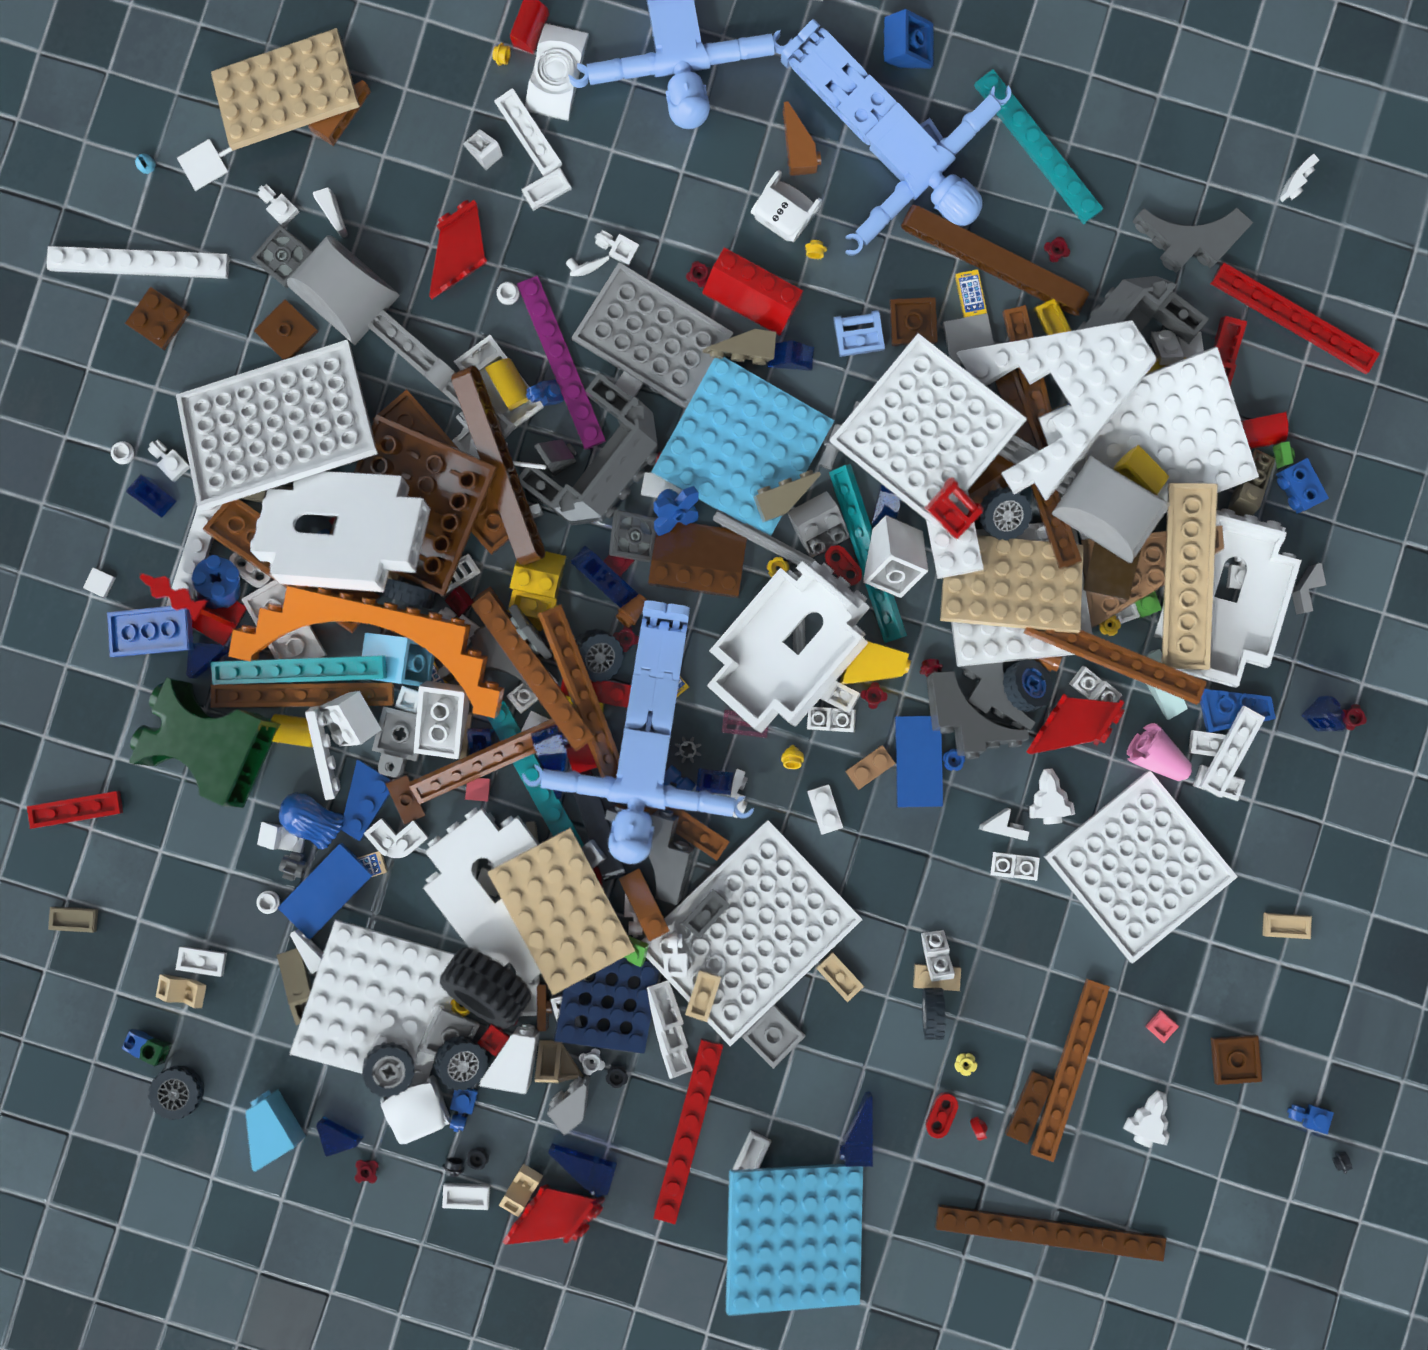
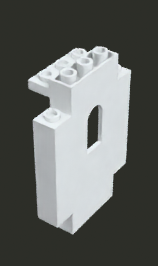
[250,471,430,592]
[1154,509,1301,688]
[707,561,870,733]
[424,808,541,984]

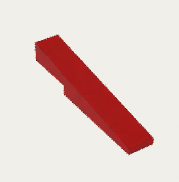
[1213,316,1247,386]

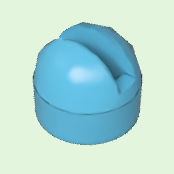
[135,153,156,174]

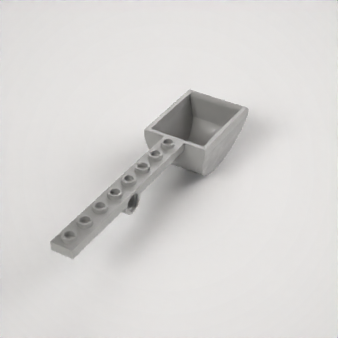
[287,235,516,439]
[998,435,1170,563]

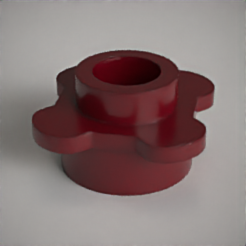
[1044,236,1070,263]
[686,261,712,288]
[613,626,639,652]
[919,659,943,677]
[860,682,888,709]
[1339,704,1367,730]
[354,1159,378,1184]

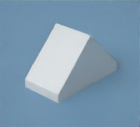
[463,129,503,170]

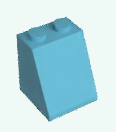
[362,633,435,686]
[246,1089,306,1172]

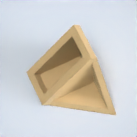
[535,1040,584,1083]

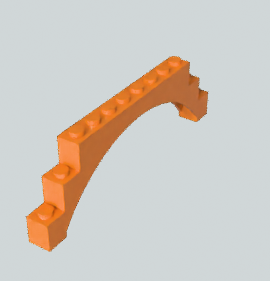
[229,585,505,718]

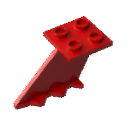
[429,200,487,299]
[139,574,247,646]
[1026,694,1125,755]
[502,1184,605,1245]

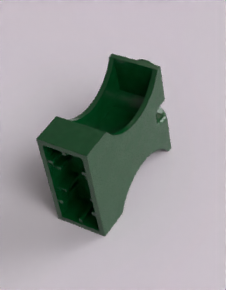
[129,677,281,808]

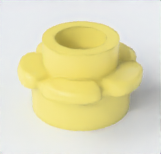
[955,1053,977,1076]

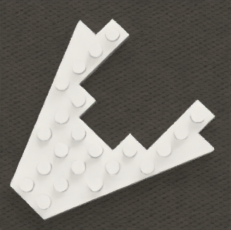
[957,321,1156,500]

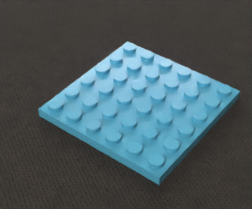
[651,357,835,536]
[726,1163,863,1315]

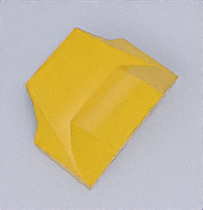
[508,589,558,631]

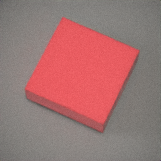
[465,778,491,802]
[1145,1010,1179,1043]

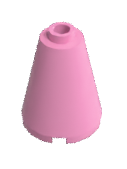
[1127,723,1192,781]

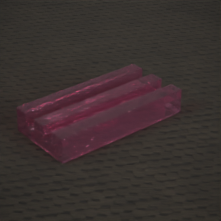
[722,710,768,738]

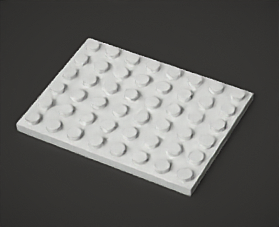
[176,340,378,511]
[1038,347,1259,540]
[641,820,862,1046]

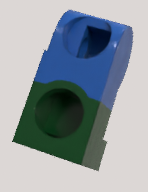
[122,1029,173,1066]

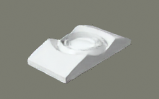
[525,24,589,121]
[454,335,544,429]

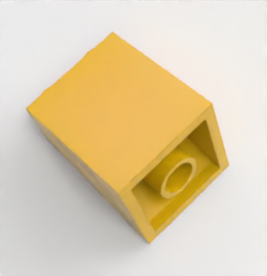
[840,641,911,685]

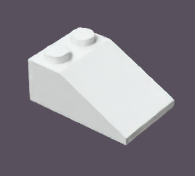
[414,681,470,759]

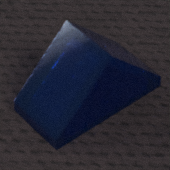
[768,340,814,370]
[126,474,177,518]
[186,643,230,679]
[467,728,495,755]
[696,768,734,795]
[316,1116,364,1157]

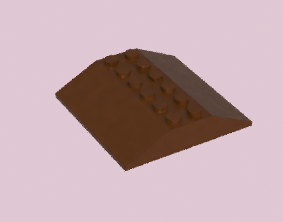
[329,414,497,596]

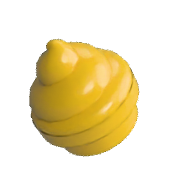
[781,745,804,769]

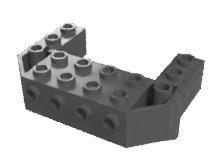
[1077,276,1209,344]
[519,373,659,525]

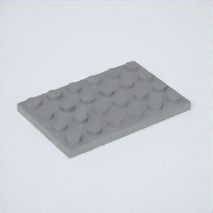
[572,262,734,410]

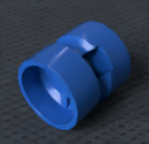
[663,765,696,791]

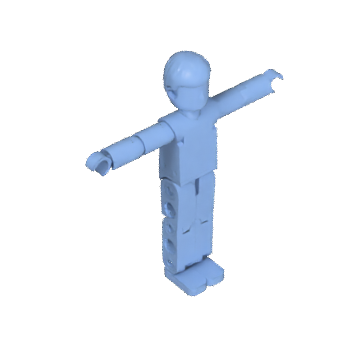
[569,0,792,129]
[781,19,1011,256]
[522,600,754,864]

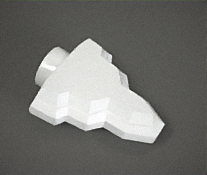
[1029,769,1075,824]
[1123,1090,1170,1148]

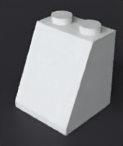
[863,515,928,598]
[480,1024,540,1094]

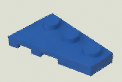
[1200,689,1276,733]
[340,759,392,841]

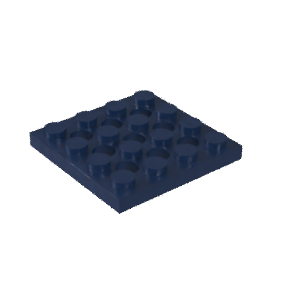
[554,958,660,1054]

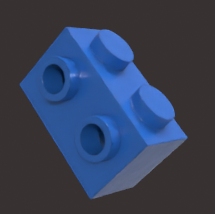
[1276,458,1329,514]

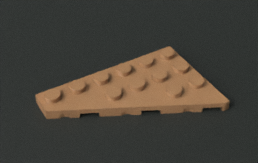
[1081,526,1224,628]

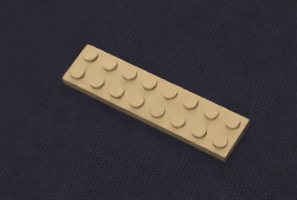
[1161,483,1217,670]

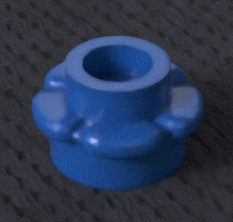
[943,749,965,771]

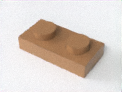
[845,745,896,790]

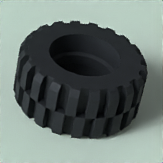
[440,947,531,1029]

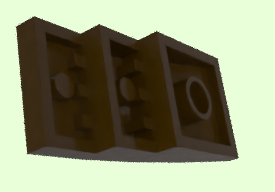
[1083,542,1143,600]

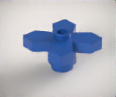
[654,486,699,536]

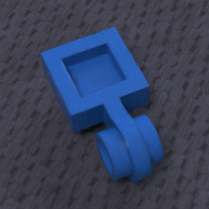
[526,380,564,406]
[450,1088,478,1132]
[1287,1104,1334,1135]

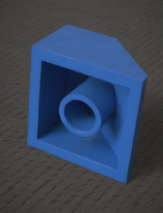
[884,9,933,68]

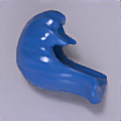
[279,792,343,850]

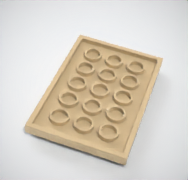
[211,28,360,150]
[940,535,1083,633]
[487,828,635,995]

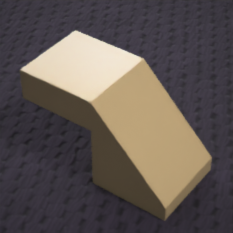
[156,974,206,1008]
[499,1164,543,1217]

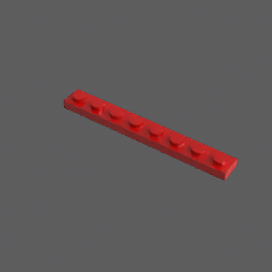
[1210,262,1380,374]
[653,1038,723,1224]

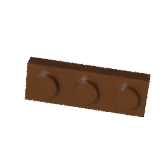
[1005,1070,1054,1144]

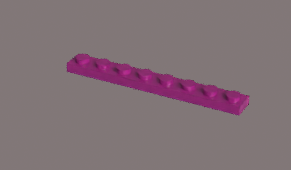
[517,275,606,450]

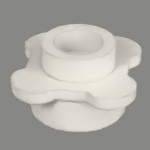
[579,1048,605,1075]

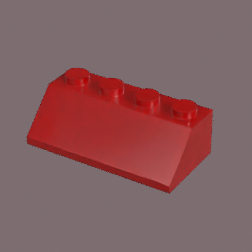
[702,247,803,336]

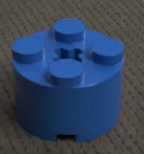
[192,555,241,609]

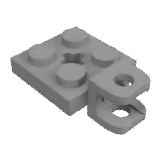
[372,706,419,778]

